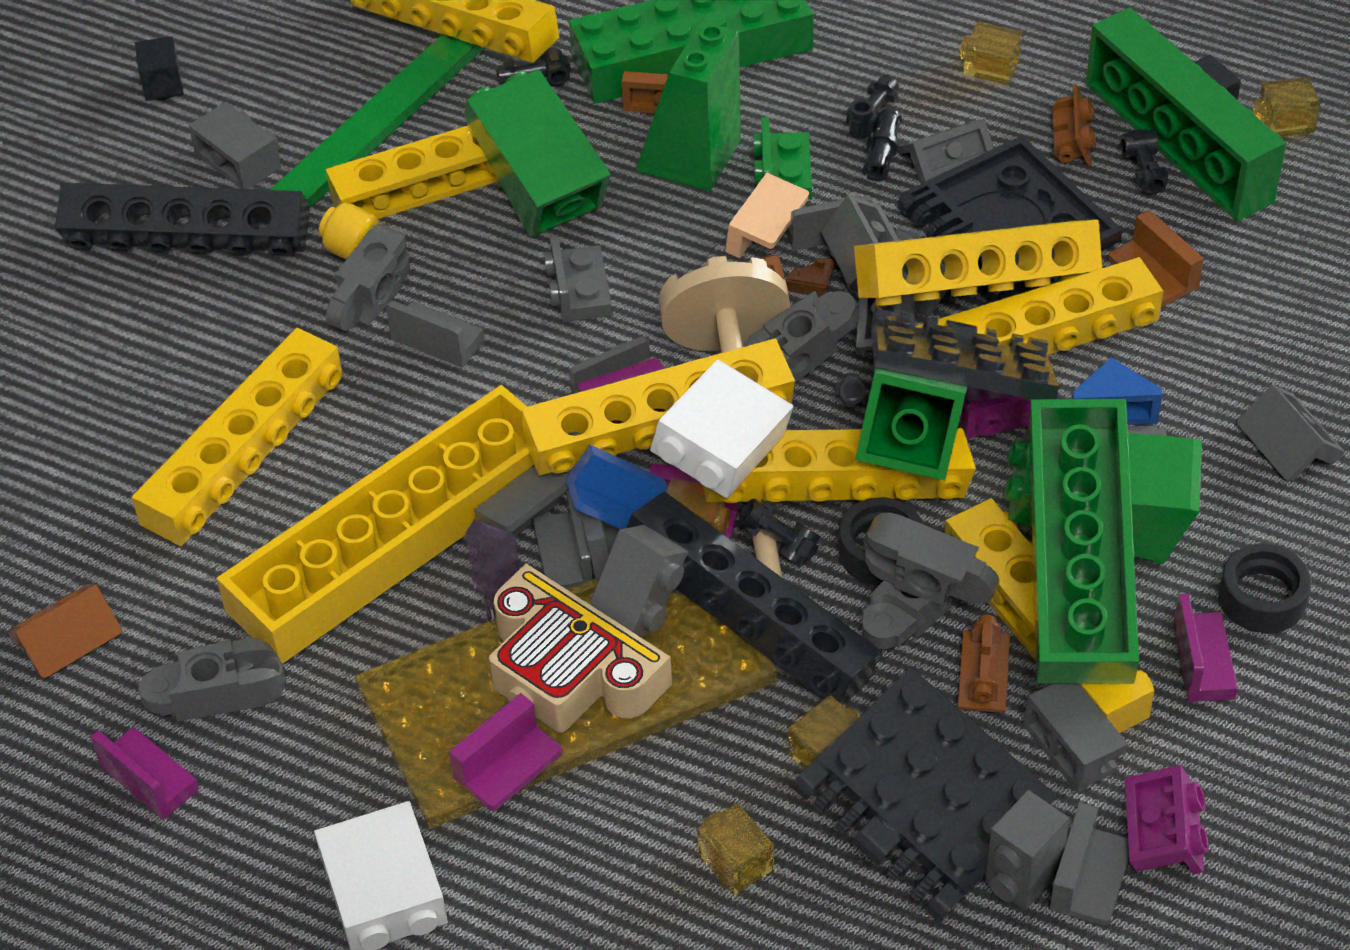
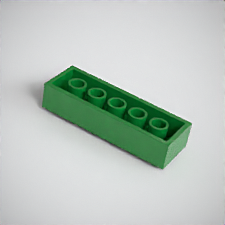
[569,0,814,104]
[1085,7,1287,222]
[1029,399,1139,684]

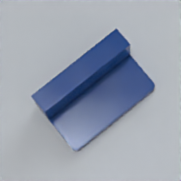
[566,445,668,529]

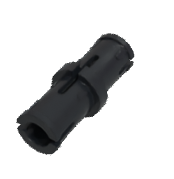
[862,108,902,182]

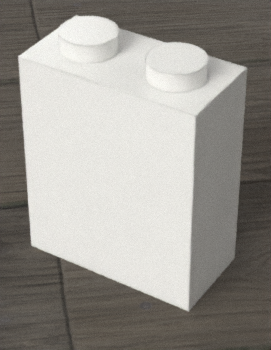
[650,359,794,498]
[314,801,448,950]

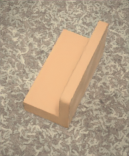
[725,173,809,258]

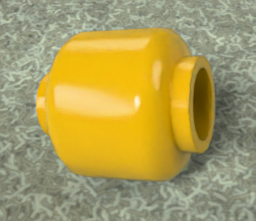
[319,202,379,259]

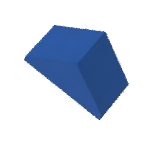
[1072,357,1162,425]

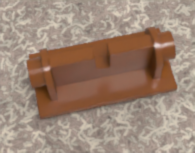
[1052,83,1096,166]
[958,615,1010,713]

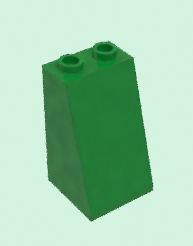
[637,21,741,191]
[464,69,611,239]
[855,368,968,481]
[1004,427,1202,564]

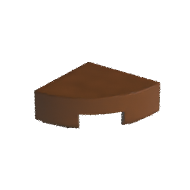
[785,258,836,297]

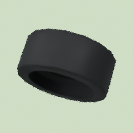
[838,497,924,585]
[1218,543,1312,634]

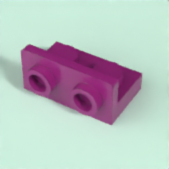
[959,386,1033,440]
[1125,765,1209,874]

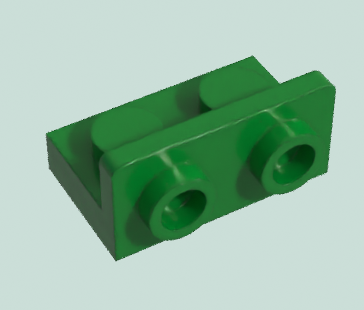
[753,117,812,200]

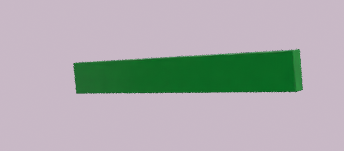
[270,34,484,208]

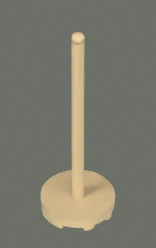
[659,256,790,577]

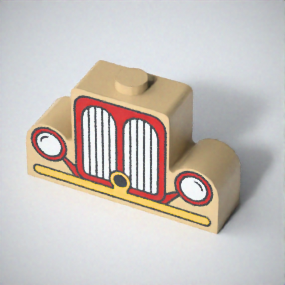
[489,564,672,733]

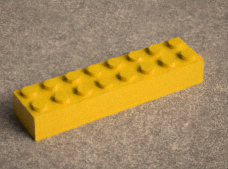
[216,385,534,664]

